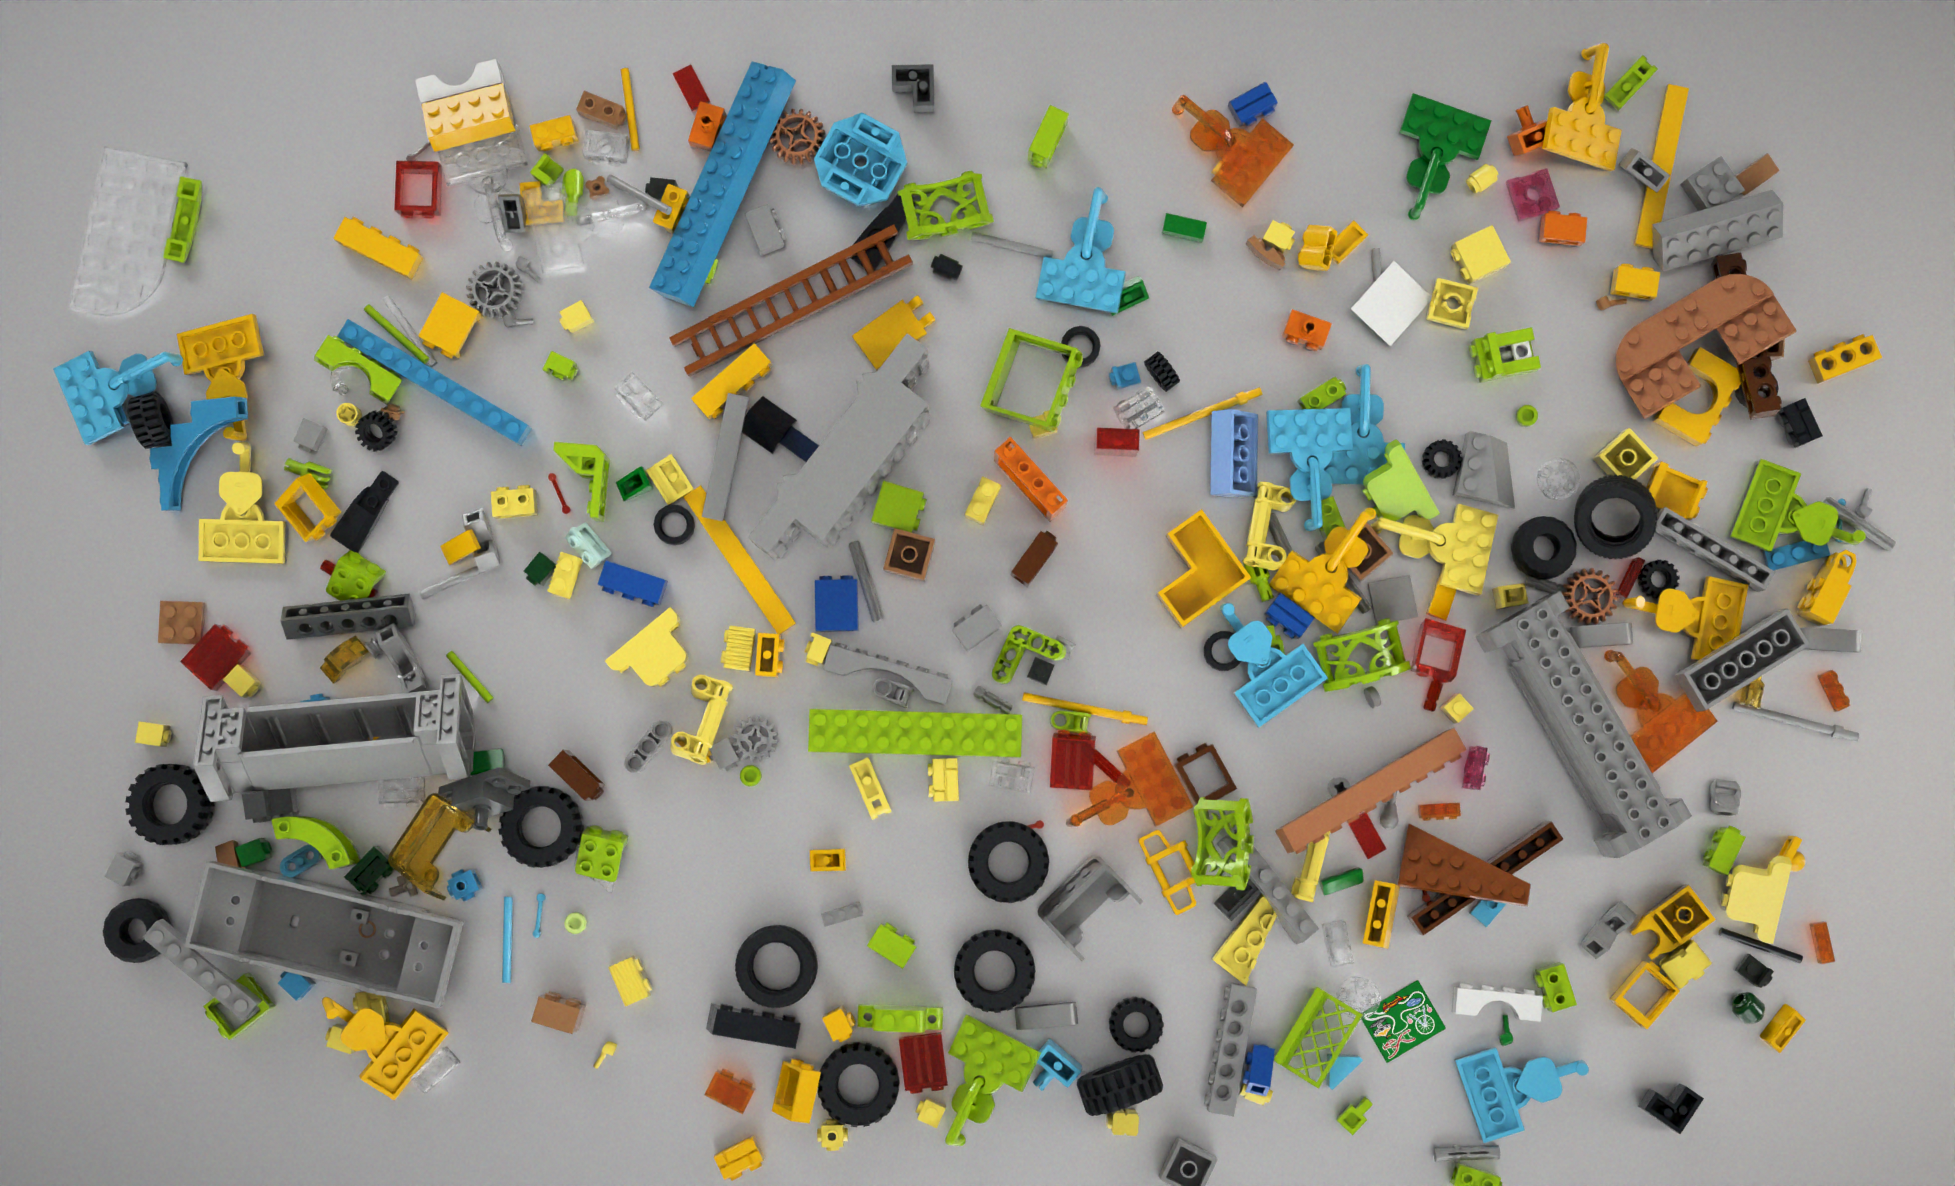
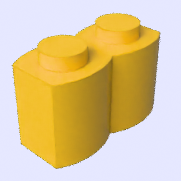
[1298,225,1337,271]

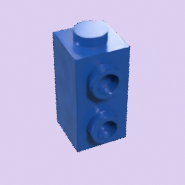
[1243,1044,1275,1096]

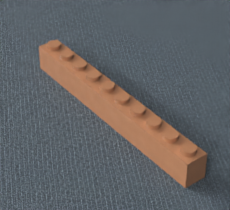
[1275,728,1467,854]

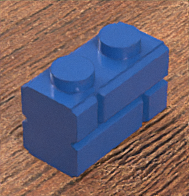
[1228,82,1278,127]
[1264,593,1315,639]

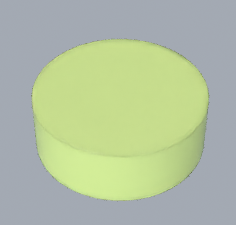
[564,912,587,934]

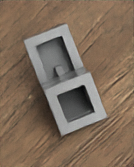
[462,508,499,571]
[1580,901,1637,959]

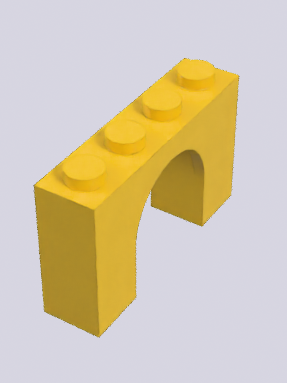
[1653,347,1741,447]

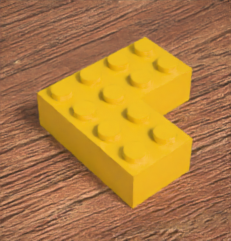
[1156,509,1251,628]

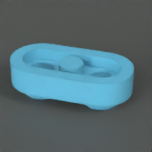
[280,845,321,877]

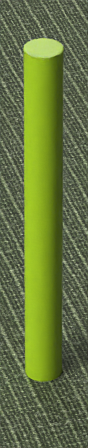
[364,304,430,364]

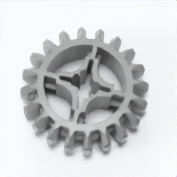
[466,261,524,318]

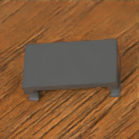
[1213,879,1261,921]

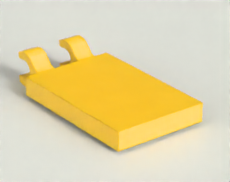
[852,295,935,371]

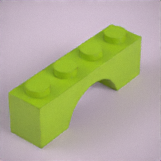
[314,335,402,405]

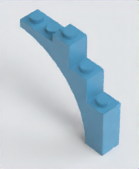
[149,397,248,511]

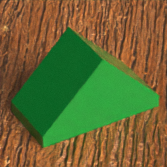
[616,466,654,501]

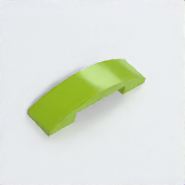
[163,176,202,263]

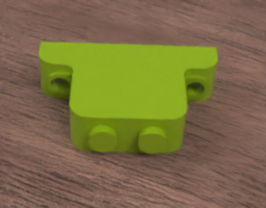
[1362,439,1440,521]
[857,1004,943,1033]

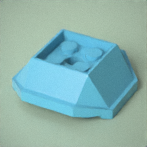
[814,113,908,207]

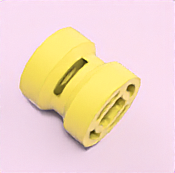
[336,403,362,426]

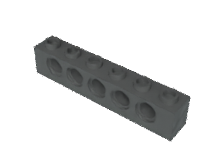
[280,593,415,640]

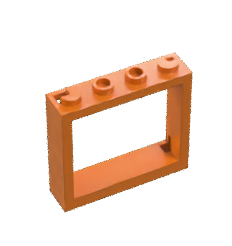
[994,437,1068,522]

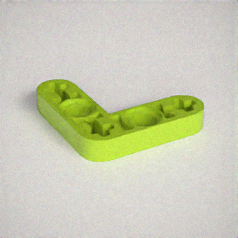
[992,625,1066,684]

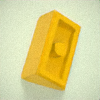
[1760,1004,1806,1053]

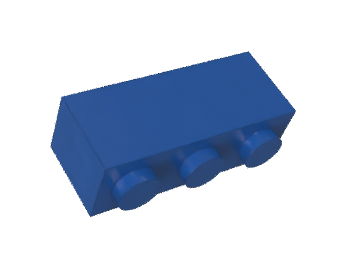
[598,560,668,607]

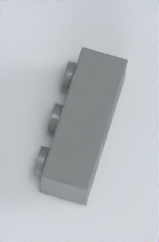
[821,902,864,926]

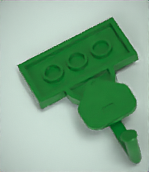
[1399,93,1492,220]

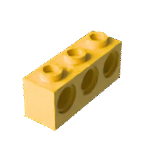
[1808,334,1882,384]

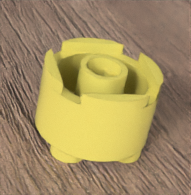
[1659,939,1712,989]

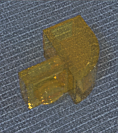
[320,636,369,684]

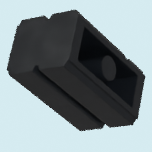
[1777,398,1823,448]

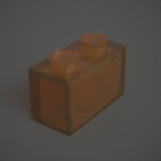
[704,1069,756,1114]

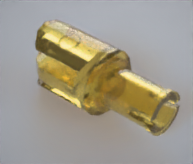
[1739,676,1765,710]

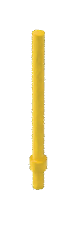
[1142,387,1263,440]
[1022,692,1148,725]

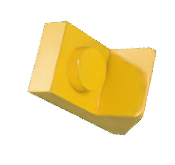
[810,849,846,871]

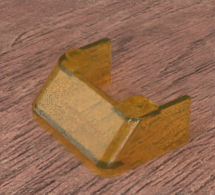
[388,793,492,901]

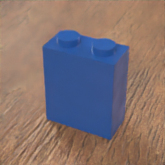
[815,575,859,632]

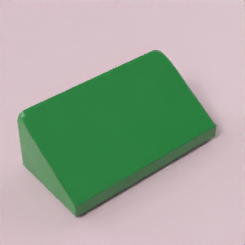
[1162,213,1207,243]
[1110,276,1149,316]
[471,749,505,775]
[1319,867,1364,895]

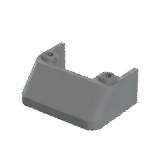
[1038,855,1143,961]

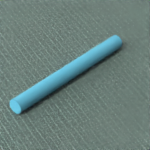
[502,897,513,983]

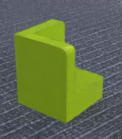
[530,153,564,189]

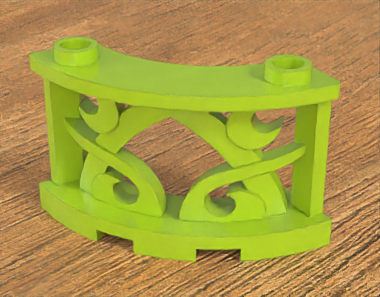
[897,171,994,240]
[1313,618,1411,692]
[1191,797,1254,890]
[271,816,361,869]

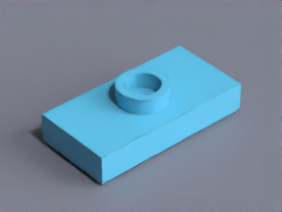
[1469,899,1506,927]

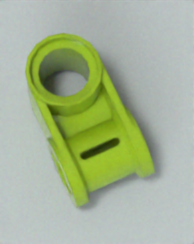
[1050,711,1092,735]

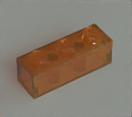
[1817,670,1850,712]
[1418,803,1461,821]
[1809,921,1835,964]

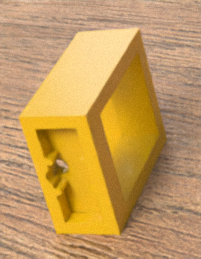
[274,473,341,542]
[1610,961,1680,1029]
[772,1058,821,1123]

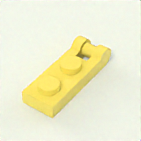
[849,757,892,820]

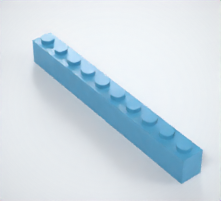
[337,319,532,446]

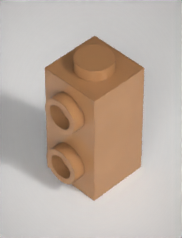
[576,91,626,130]

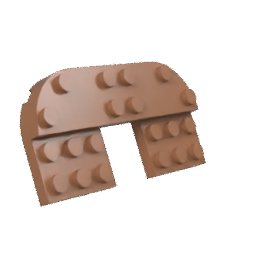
[1616,274,1796,419]

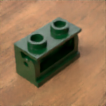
[344,846,397,895]

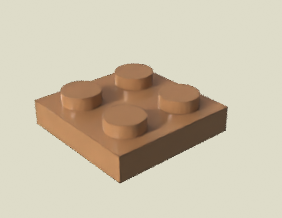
[158,601,205,645]

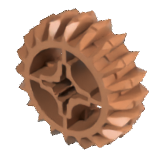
[770,109,826,165]
[1562,568,1619,625]

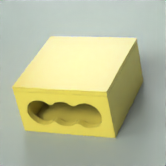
[1450,225,1511,284]

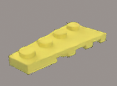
[1212,894,1277,986]

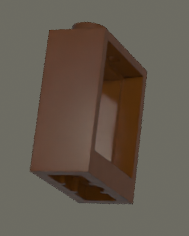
[1011,531,1058,588]
[1174,743,1237,805]
[548,750,605,801]

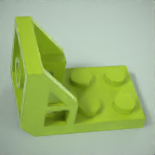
[553,442,610,522]

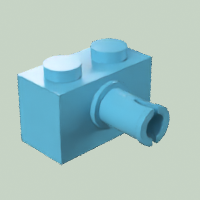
[1033,1038,1082,1091]

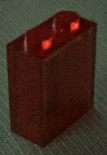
[1094,428,1140,457]
[180,624,251,691]
[1050,730,1096,790]
[899,1032,948,1094]

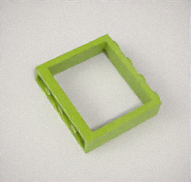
[980,328,1083,432]

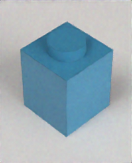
[278,971,316,1001]

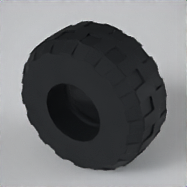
[1511,516,1577,580]
[103,898,171,963]

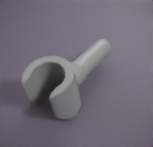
[516,256,541,282]
[503,314,533,328]
[1856,488,1872,519]

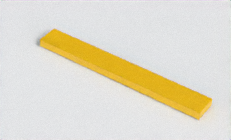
[1634,84,1689,249]
[684,485,796,634]

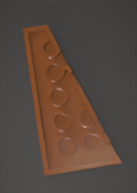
[1398,824,1531,907]

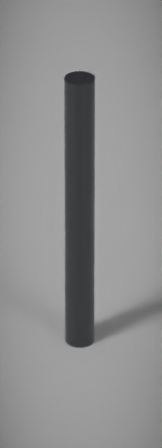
[1718,927,1803,963]

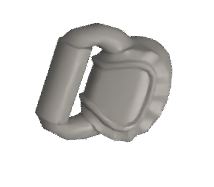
[1710,779,1741,816]

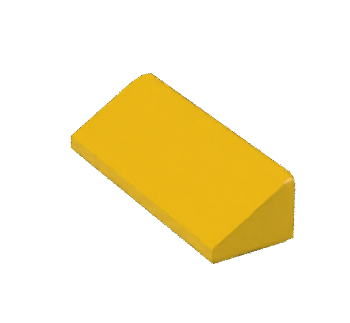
[1426,565,1457,621]

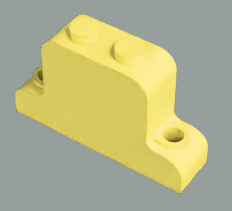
[605,607,688,687]
[1721,856,1792,944]

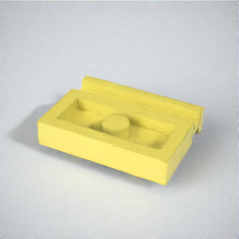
[646,454,694,505]

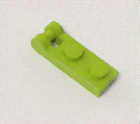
[1604,55,1658,111]

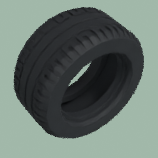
[1574,475,1657,560]
[735,925,818,1008]

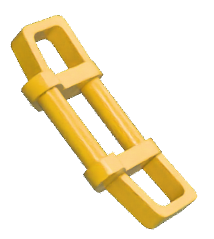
[1138,830,1196,915]

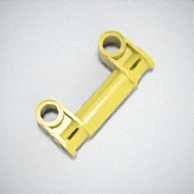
[1243,482,1296,570]
[670,674,733,765]
[1291,831,1330,902]

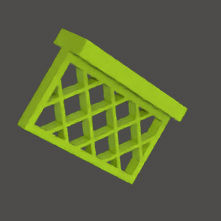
[1274,987,1363,1089]

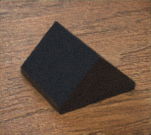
[742,396,797,454]

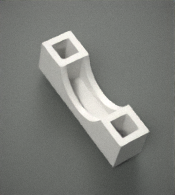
[415,59,505,104]
[1452,983,1543,1022]

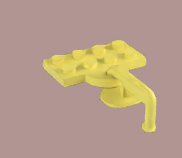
[198,442,286,564]
[1371,504,1498,596]

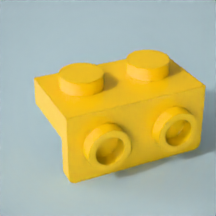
[653,184,690,234]

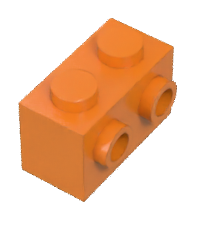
[1539,211,1587,246]

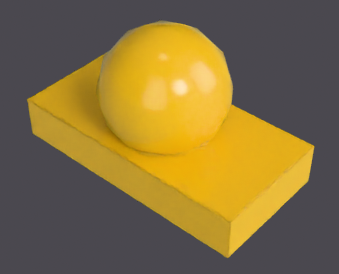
[1778,836,1806,872]

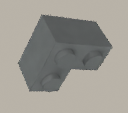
[892,64,935,112]
[242,788,299,823]

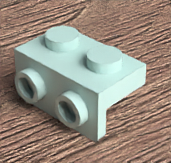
[565,522,612,569]

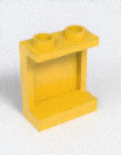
[418,292,483,359]
[1646,461,1708,521]

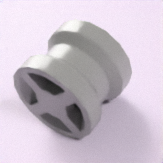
[1050,635,1076,660]
[1327,777,1350,797]

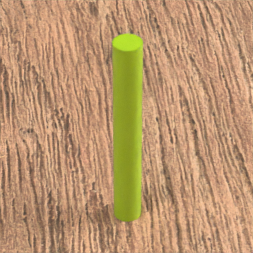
[446,651,494,703]

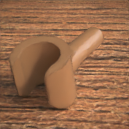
[1596,296,1627,310]

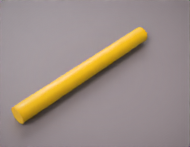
[620,68,640,151]

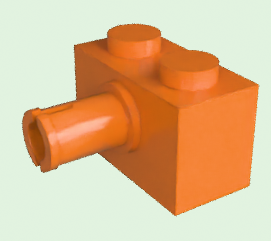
[688,101,727,152]
[1507,105,1547,156]
[1282,309,1332,351]

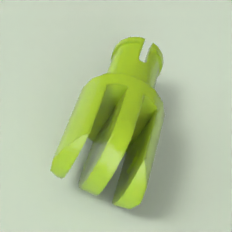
[562,169,584,216]
[284,458,332,489]
[1242,560,1275,602]

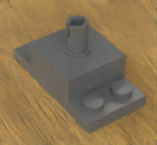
[438,767,531,830]

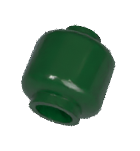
[1732,992,1765,1024]

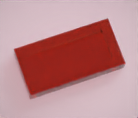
[672,64,710,111]
[1615,557,1645,599]
[1347,812,1386,859]

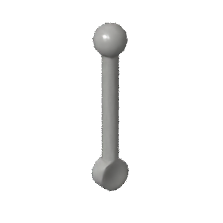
[406,141,431,163]

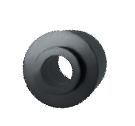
[930,254,963,281]

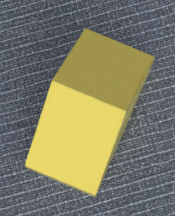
[1492,583,1529,610]

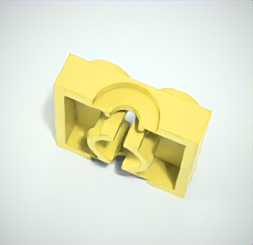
[1426,278,1478,330]

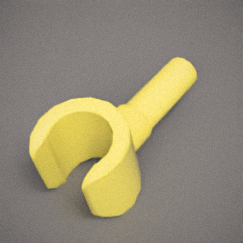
[593,1041,617,1069]

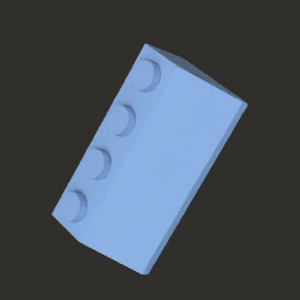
[1210,409,1258,497]

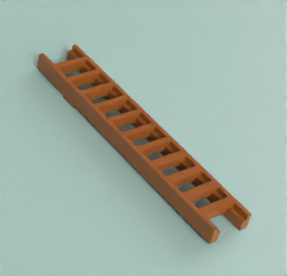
[669,225,913,377]

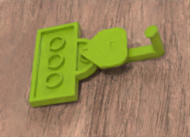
[1730,459,1866,552]
[945,1015,1041,1146]

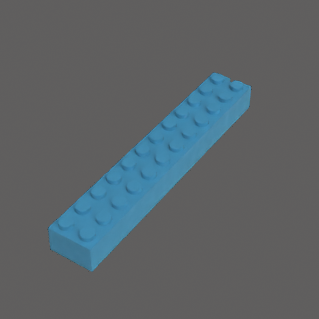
[649,61,796,307]

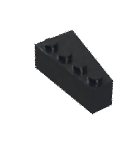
[706,1003,801,1049]

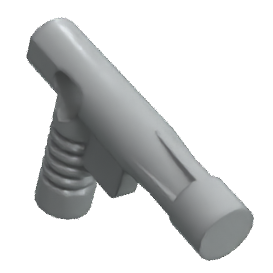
[389,854,418,897]

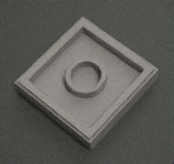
[1368,575,1418,625]

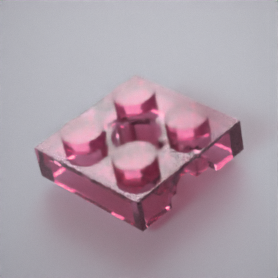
[1505,168,1560,222]
[1462,746,1490,790]

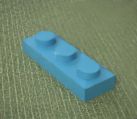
[1762,541,1830,571]

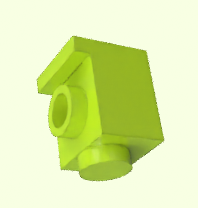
[542,351,578,380]

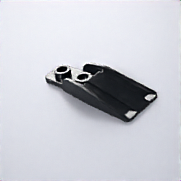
[851,194,916,270]
[330,471,399,553]

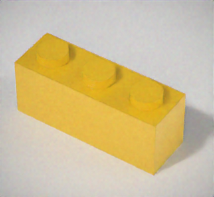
[1363,880,1400,949]

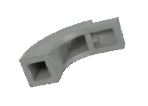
[375,623,427,693]

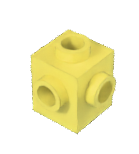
[817,1119,848,1151]

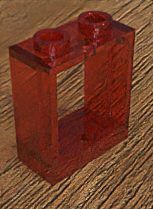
[394,161,442,219]
[1410,618,1466,683]

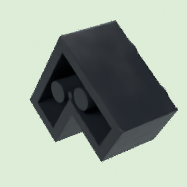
[1638,1083,1704,1134]

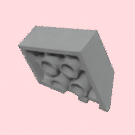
[1453,431,1515,509]

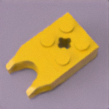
[1797,550,1856,626]
[1629,884,1716,960]

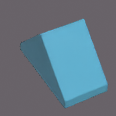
[1326,1054,1363,1090]

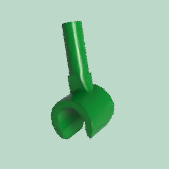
[1499,1015,1513,1046]

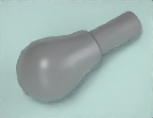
[1380,791,1399,830]

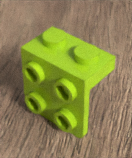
[326,550,386,601]
[575,825,628,882]

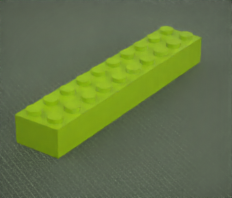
[808,709,1022,757]

